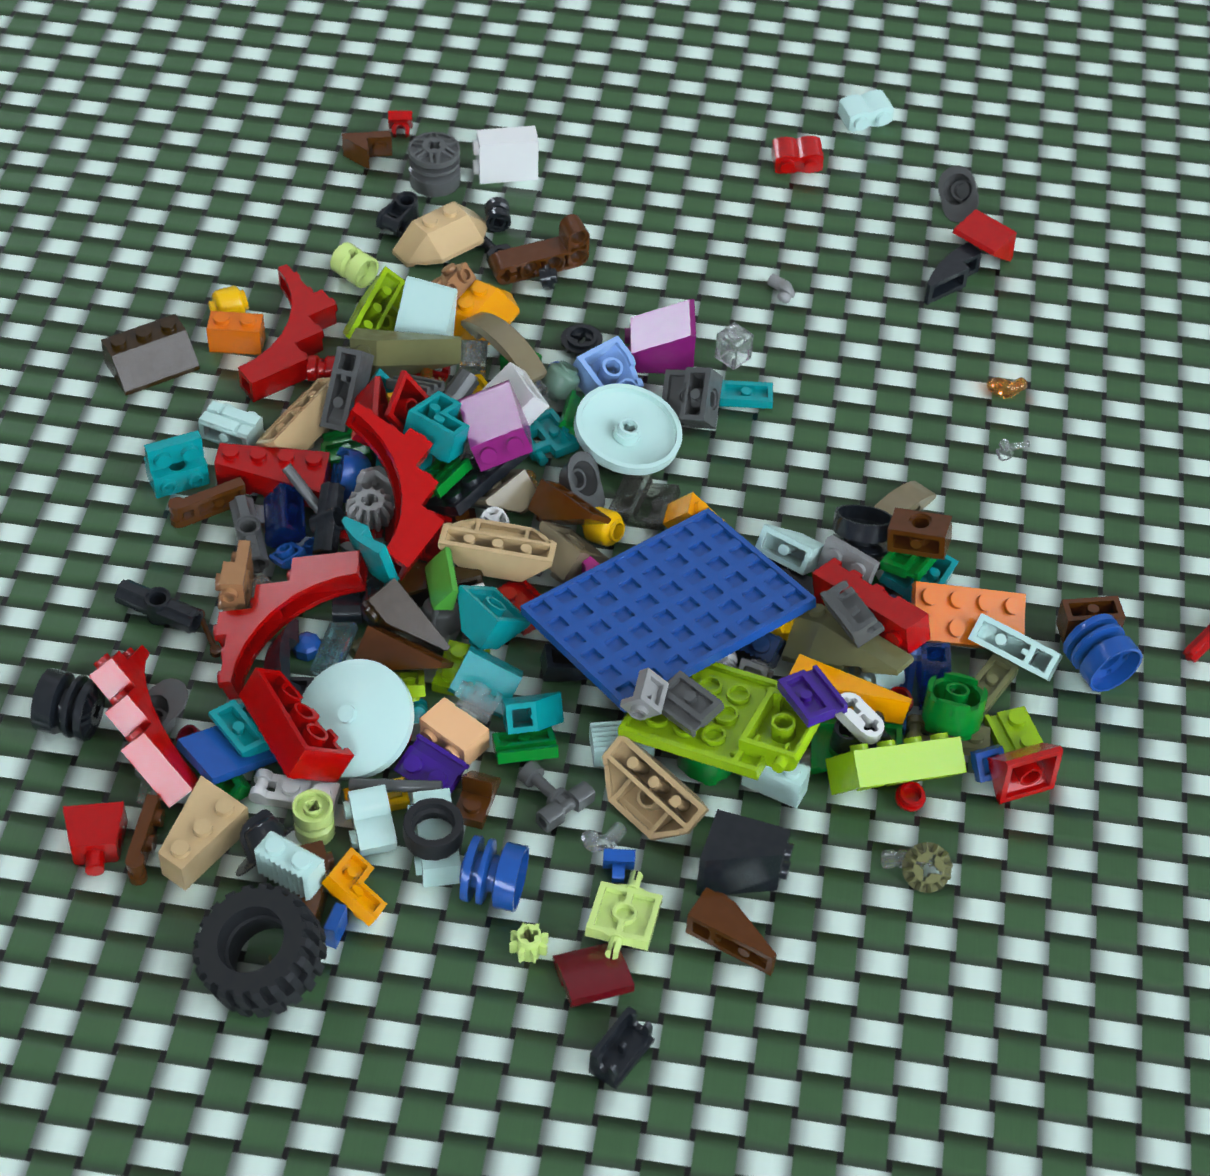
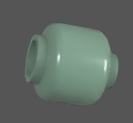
[541,360,580,402]

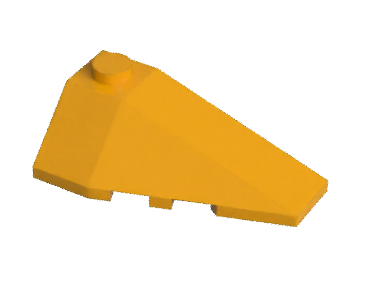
[789,654,912,724]

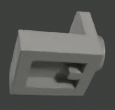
[620,667,669,721]

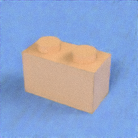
[419,697,489,765]

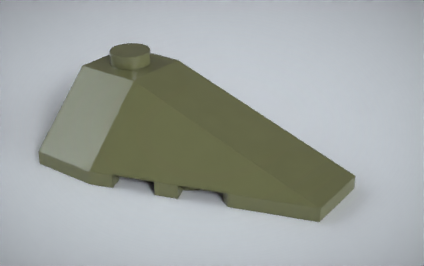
[350,328,462,381]
[782,604,914,675]

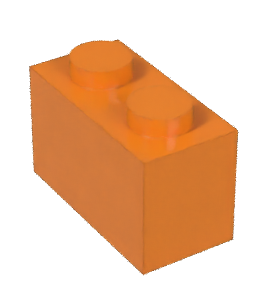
[206,311,266,355]

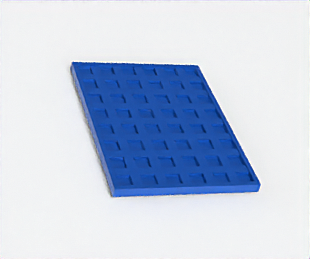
[520,508,816,713]

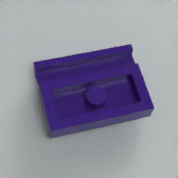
[777,665,848,728]
[394,733,470,794]

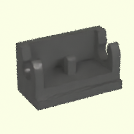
[820,581,885,648]

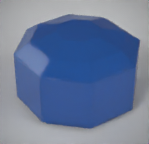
[292,632,322,661]

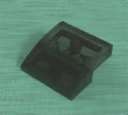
[609,474,681,531]

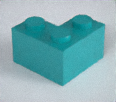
[403,391,470,464]

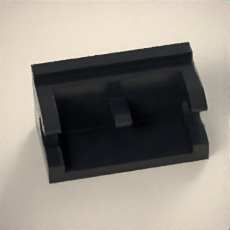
[589,1006,654,1090]

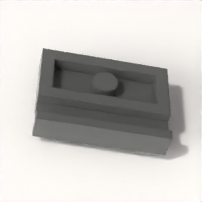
[661,670,725,738]

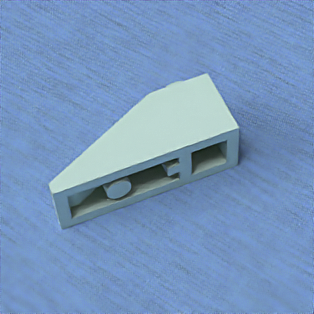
[968,613,1063,682]

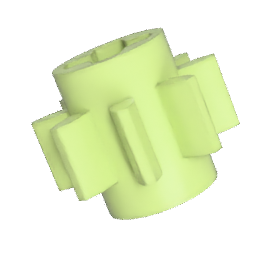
[509,922,549,964]

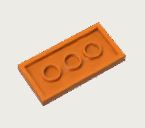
[911,581,1026,649]

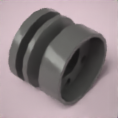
[408,131,461,197]

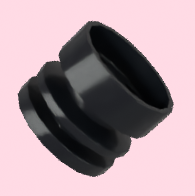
[832,504,892,571]
[30,668,106,742]

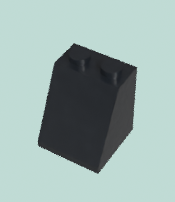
[696,809,794,896]

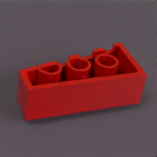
[214,443,331,513]
[812,558,930,654]
[239,667,354,783]

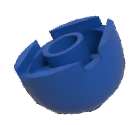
[330,447,372,503]

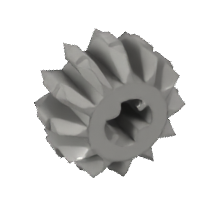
[345,485,394,532]

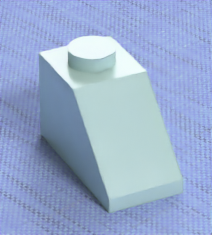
[755,524,824,575]

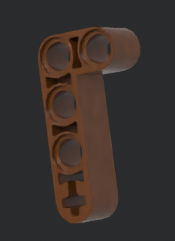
[488,214,590,285]

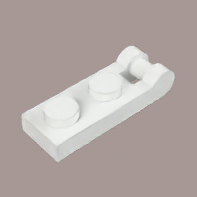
[248,768,341,813]

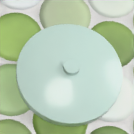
[574,384,683,475]
[301,659,414,780]

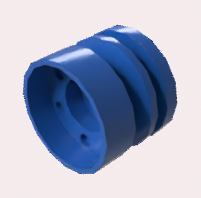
[1062,613,1143,692]
[459,835,529,912]

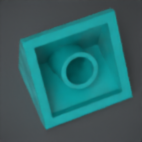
[448,644,524,718]

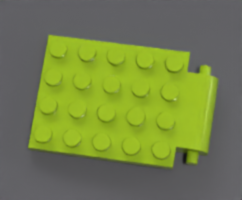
[618,662,821,780]

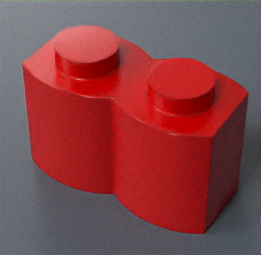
[771,136,824,174]

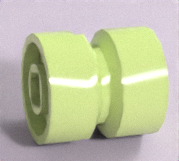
[330,242,379,288]
[292,789,335,845]

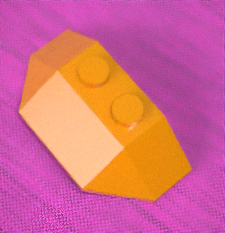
[454,279,520,355]

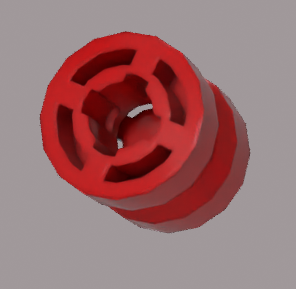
[307,355,335,381]

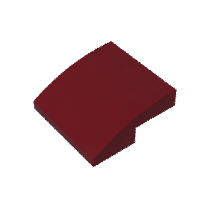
[553,942,635,1007]

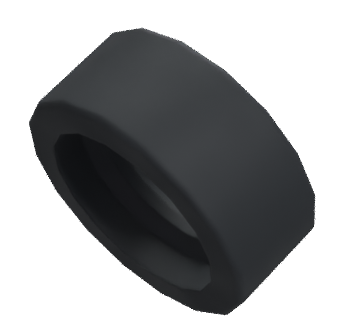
[403,798,464,861]

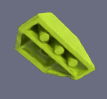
[343,266,405,339]

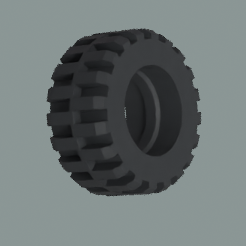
[192,883,327,1018]

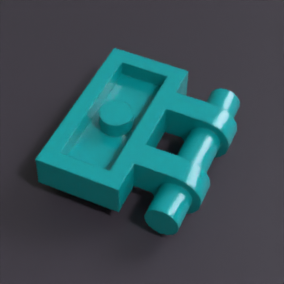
[529,408,579,466]

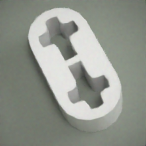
[835,692,885,744]

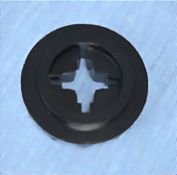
[561,324,603,357]

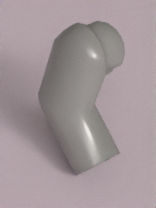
[767,273,795,304]

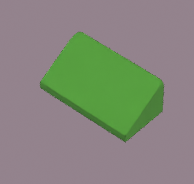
[425,547,458,610]

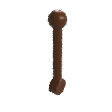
[201,609,221,658]

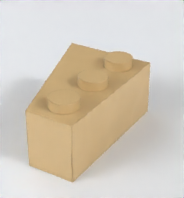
[158,776,249,891]

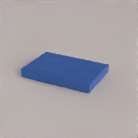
[176,726,277,785]

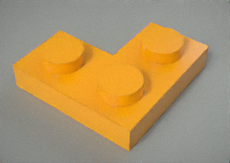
[321,847,387,926]

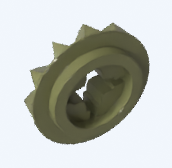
[902,842,953,893]

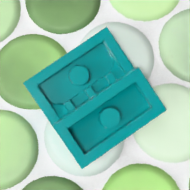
[341,516,399,583]
[208,699,270,757]

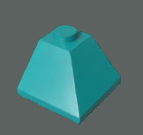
[458,585,531,650]

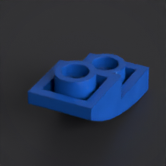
[268,537,314,569]

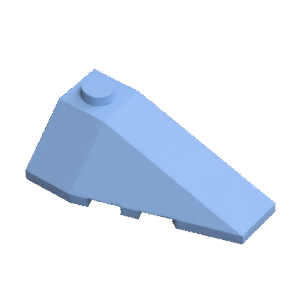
[573,336,644,395]

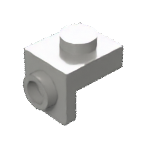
[354,465,395,506]

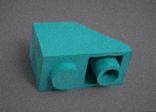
[501,692,564,735]

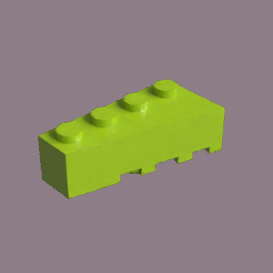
[825,732,967,795]

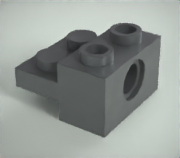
[662,367,723,429]

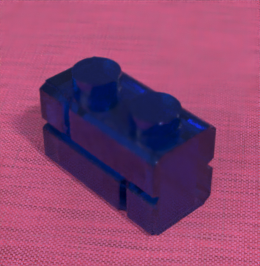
[264,483,306,549]

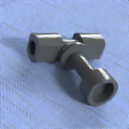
[518,761,595,833]

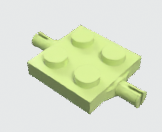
[585,870,663,960]

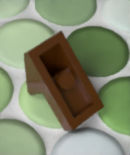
[342,130,392,169]
[456,770,501,829]

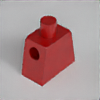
[63,801,128,876]

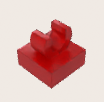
[388,110,413,137]

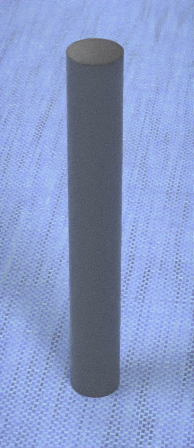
[282,463,341,533]
[349,778,443,792]

